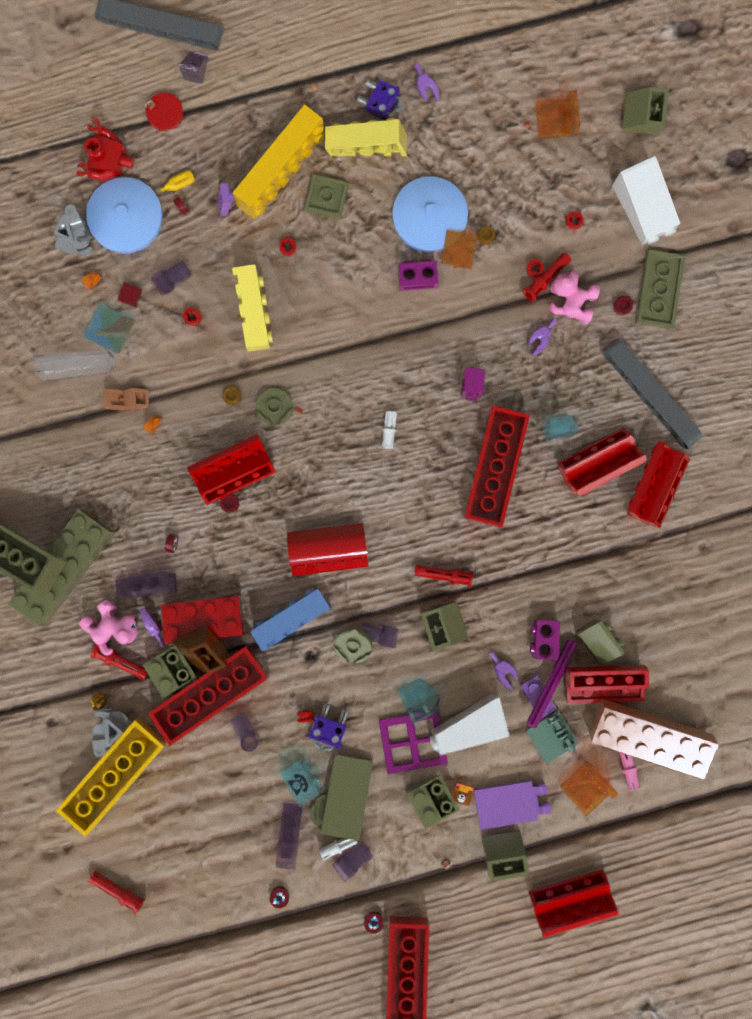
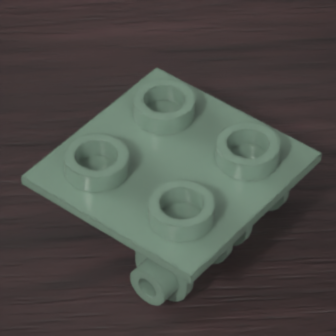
[526,710,579,764]

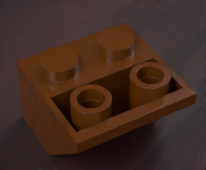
[172,626,227,674]

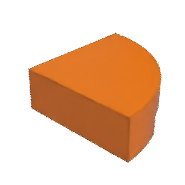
[81,271,102,290]
[142,415,162,434]

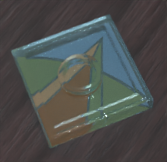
[83,303,135,354]

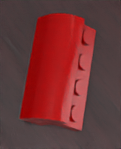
[557,427,647,497]
[187,434,276,505]
[627,441,690,529]
[287,523,369,576]
[565,665,649,704]
[528,869,619,938]

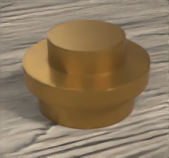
[476,226,496,245]
[222,386,242,405]
[89,692,108,711]

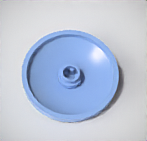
[393,176,468,252]
[86,177,163,253]

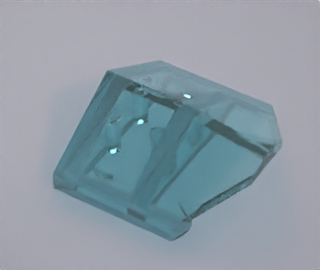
[397,678,440,724]

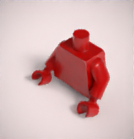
[76,118,135,182]

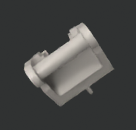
[54,205,94,256]
[92,708,132,757]

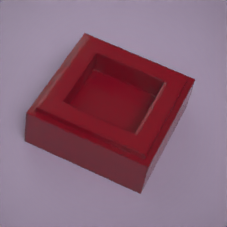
[117,283,143,308]

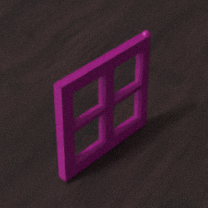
[378,708,448,774]

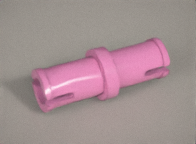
[619,751,641,791]

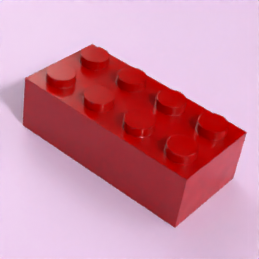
[161,596,245,643]

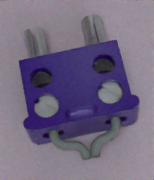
[357,80,403,121]
[308,704,348,753]

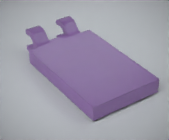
[474,780,551,830]

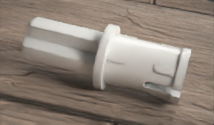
[381,411,397,449]
[318,838,357,861]

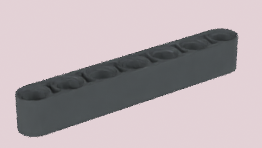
[94,0,224,50]
[602,338,703,450]

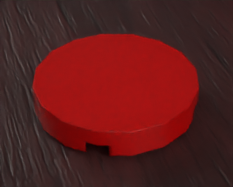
[145,93,184,132]

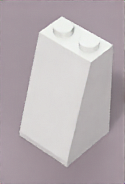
[612,156,680,245]
[429,694,510,755]

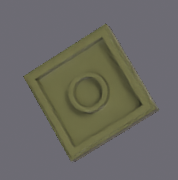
[304,174,349,220]

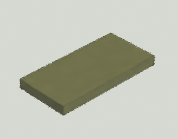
[635,249,685,330]
[320,754,373,841]

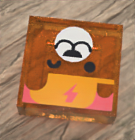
[452,781,475,806]

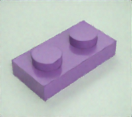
[218,183,233,216]
[520,675,557,718]

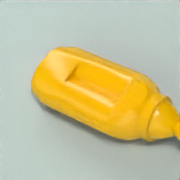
[161,170,195,192]

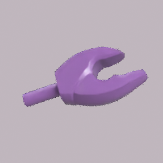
[415,63,439,101]
[528,318,557,356]
[140,608,165,647]
[489,651,518,690]

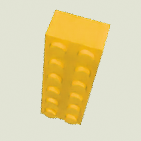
[232,104,324,220]
[56,717,168,837]

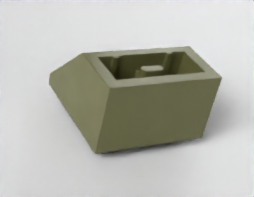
[622,87,669,135]
[420,601,468,651]
[575,619,625,665]
[143,646,197,698]
[406,775,459,829]
[482,830,529,882]

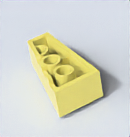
[325,118,407,156]
[232,264,273,352]

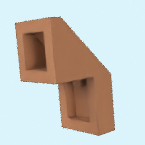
[103,388,149,410]

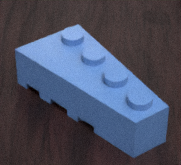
[250,588,331,652]

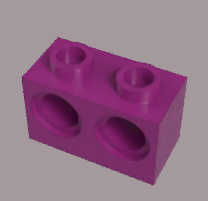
[398,259,439,291]
[461,368,485,401]
[530,619,561,661]

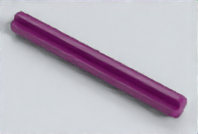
[526,640,577,728]

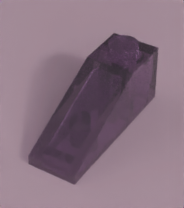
[115,571,177,599]
[276,803,303,870]

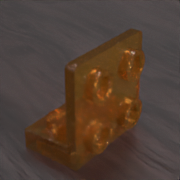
[536,90,580,139]
[560,761,619,816]

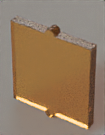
[441,230,477,269]

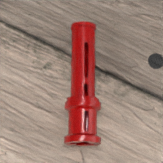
[522,252,571,302]
[414,564,474,588]
[90,644,148,681]
[88,871,146,915]

